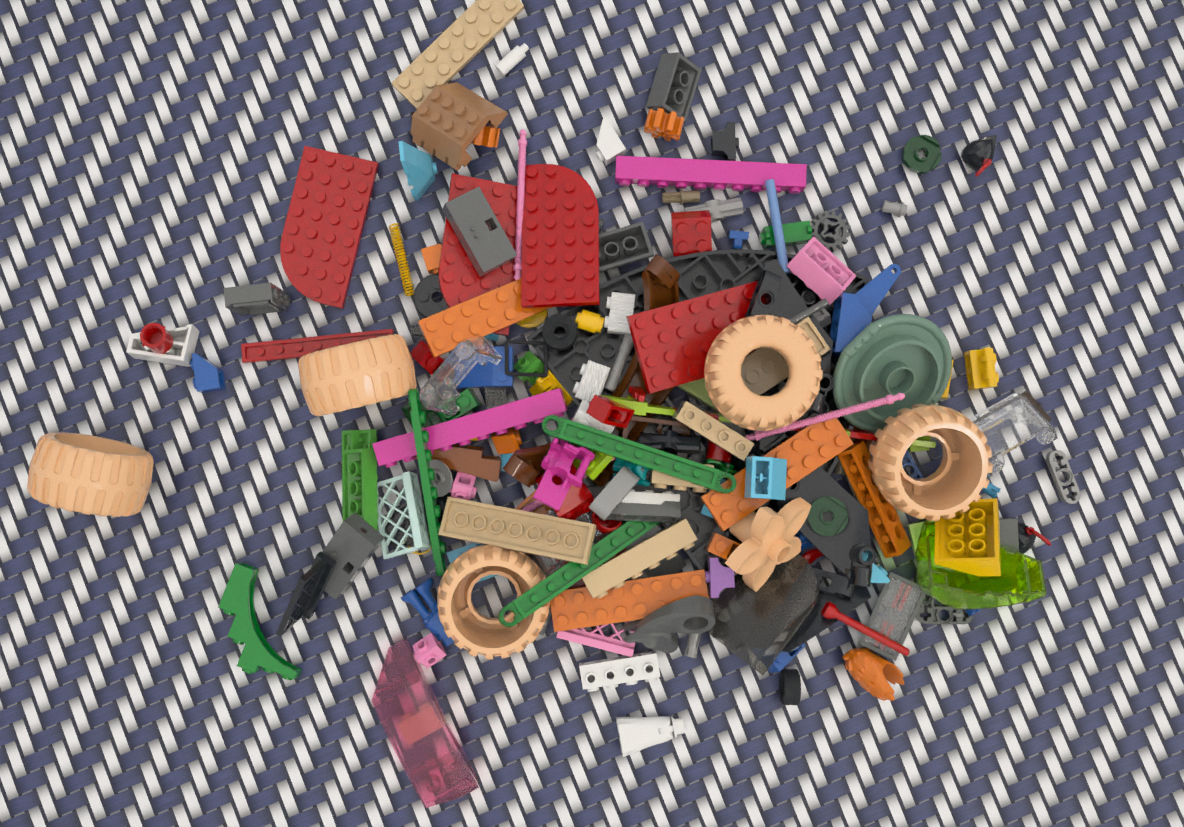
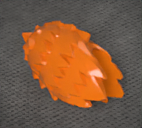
[842,647,904,701]

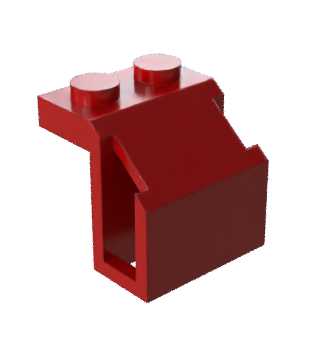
[535,463,594,520]

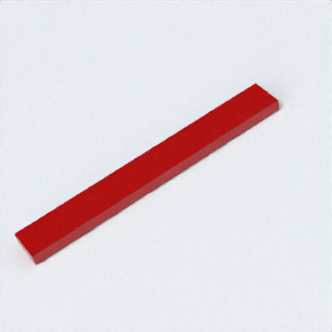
[241,329,394,363]

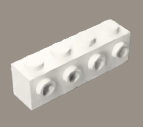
[579,651,660,692]

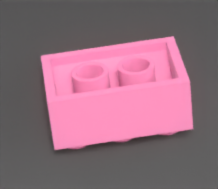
[786,237,857,305]

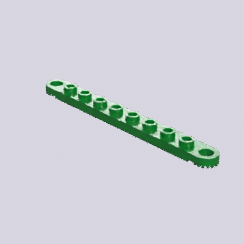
[408,388,446,576]
[542,415,737,494]
[498,521,660,627]

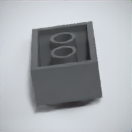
[626,525,687,577]

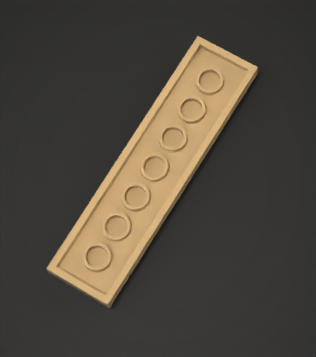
[391,0,524,109]
[438,497,596,565]

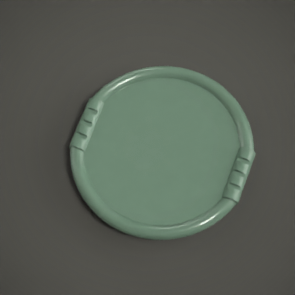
[832,314,952,432]

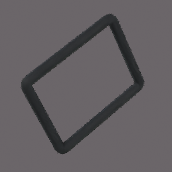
[505,339,548,377]

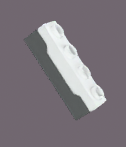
[598,489,681,523]

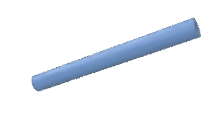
[765,179,790,274]

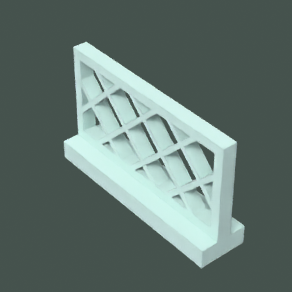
[377,471,431,559]

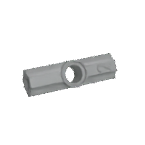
[684,197,744,223]

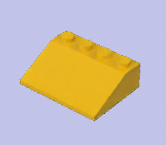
[934,498,1001,576]

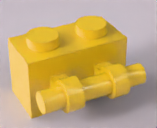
[964,347,999,390]

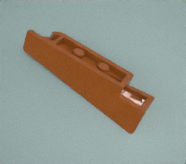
[415,444,501,482]

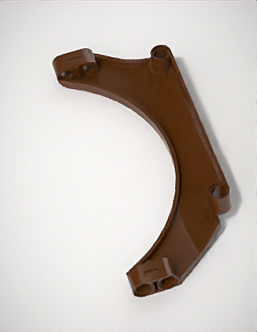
[503,254,680,488]

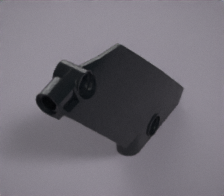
[745,259,834,414]
[775,466,877,587]
[713,565,871,653]

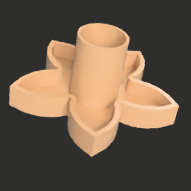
[725,497,811,592]

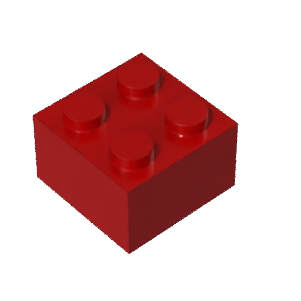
[671,210,712,256]

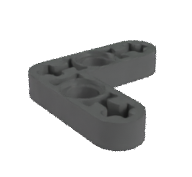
[914,567,973,624]

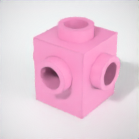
[450,472,477,501]
[412,633,447,669]

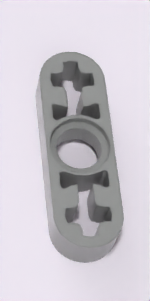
[1045,450,1081,504]

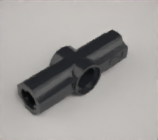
[639,430,701,455]

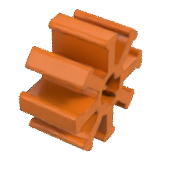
[644,108,684,141]
[471,125,501,148]

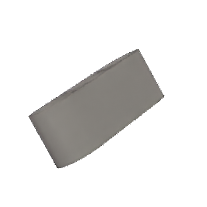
[589,466,640,521]

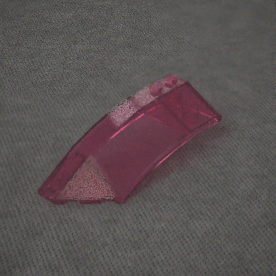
[372,639,479,808]

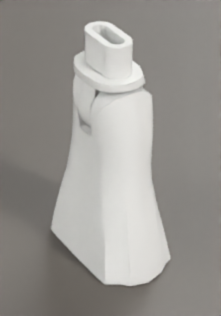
[616,716,685,757]

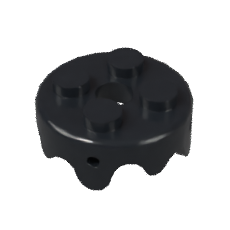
[414,274,448,318]

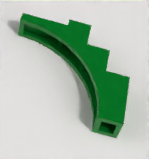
[218,562,302,680]

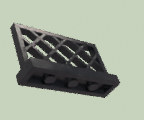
[276,551,337,637]

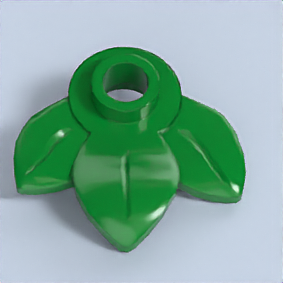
[702,458,737,475]

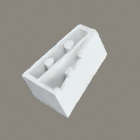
[126,324,199,367]

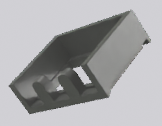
[224,283,291,316]

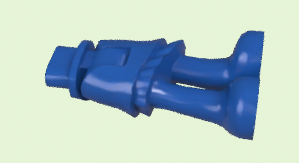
[401,577,454,647]

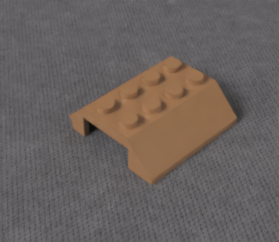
[411,82,508,170]

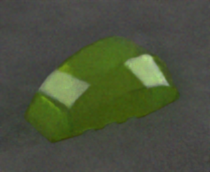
[916,521,1047,609]

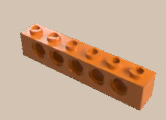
[838,440,911,558]

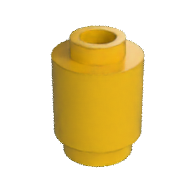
[575,309,605,333]

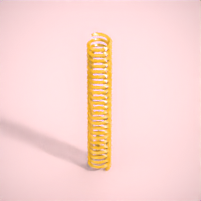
[388,223,415,296]

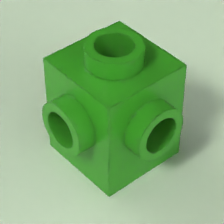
[514,351,544,385]

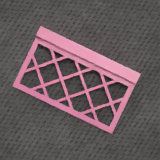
[556,621,636,657]

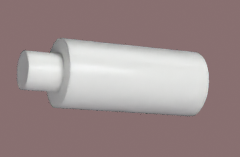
[495,43,529,76]

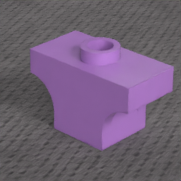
[705,556,735,598]

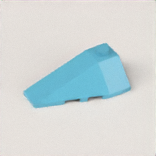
[398,141,438,201]

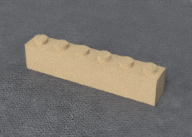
[582,519,698,599]

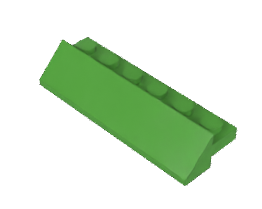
[342,429,378,531]

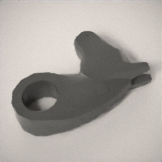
[623,595,715,653]

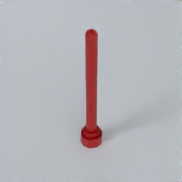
[821,601,910,656]

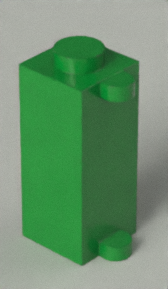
[759,221,812,249]

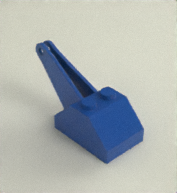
[829,264,901,358]

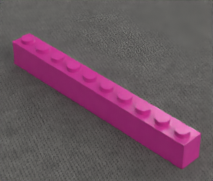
[615,156,807,194]
[372,388,568,468]

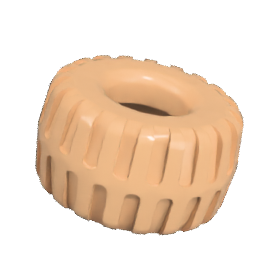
[704,315,823,431]
[298,334,417,416]
[868,404,993,521]
[27,432,154,517]
[437,545,550,660]

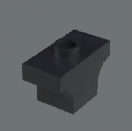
[711,122,739,161]

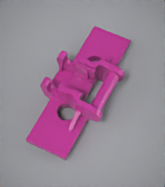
[533,418,595,511]

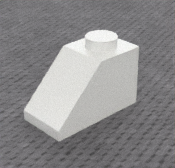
[595,117,626,166]

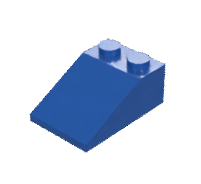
[456,347,514,388]

